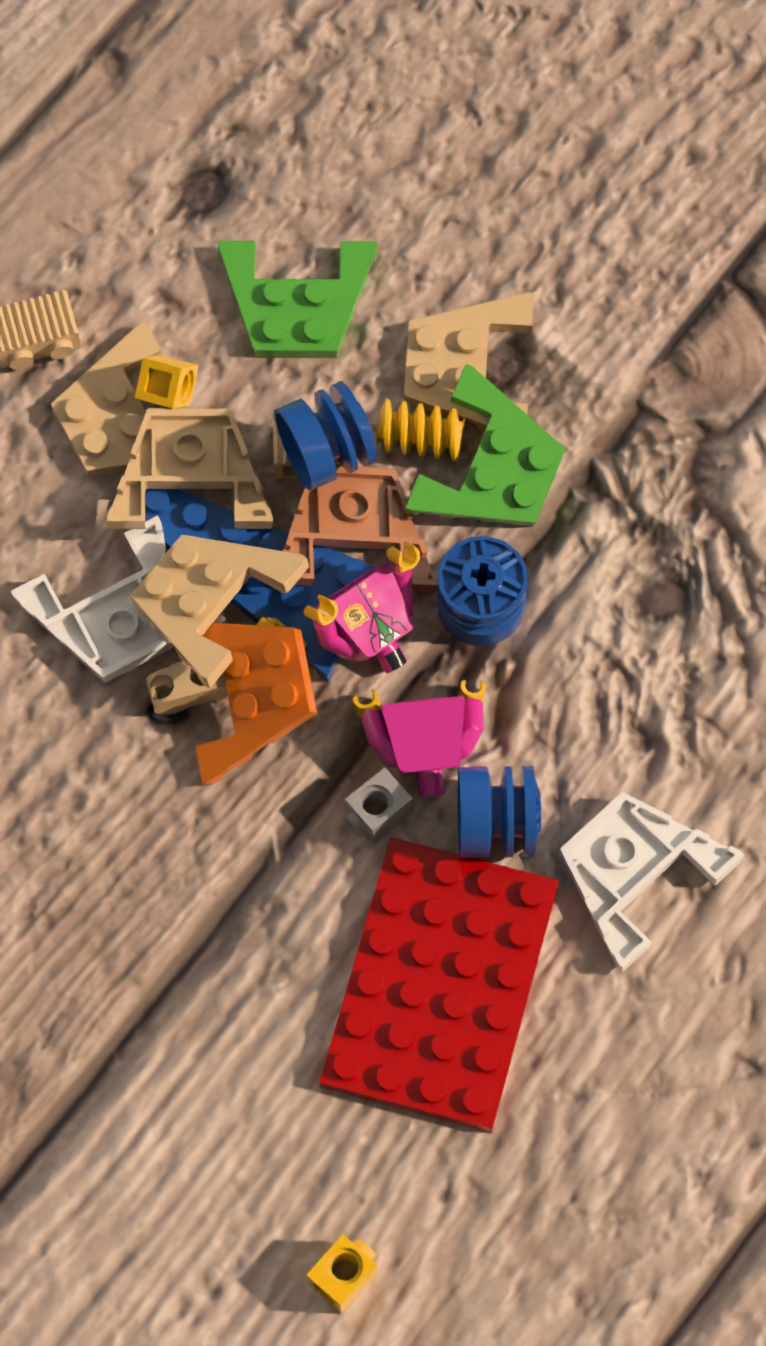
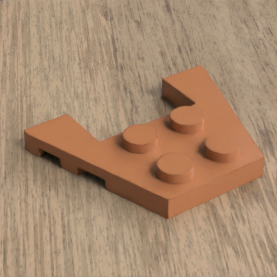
[283,465,438,592]

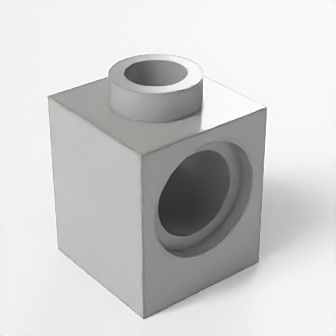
[344,767,413,844]

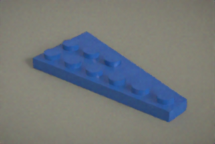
[145,489,376,682]

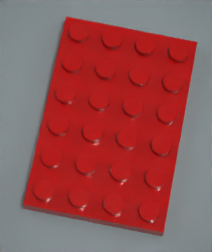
[319,837,559,1133]

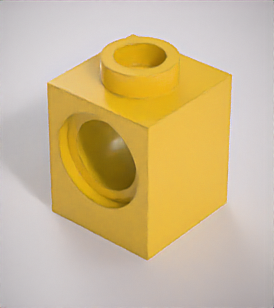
[134,355,199,409]
[306,1234,378,1314]

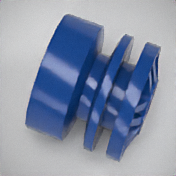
[274,381,377,491]
[437,536,528,646]
[457,766,541,858]

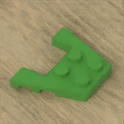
[218,241,377,358]
[403,364,566,527]

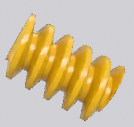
[376,399,465,462]

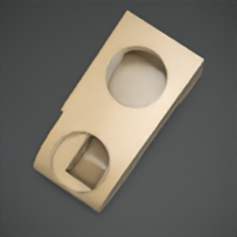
[146,661,229,715]

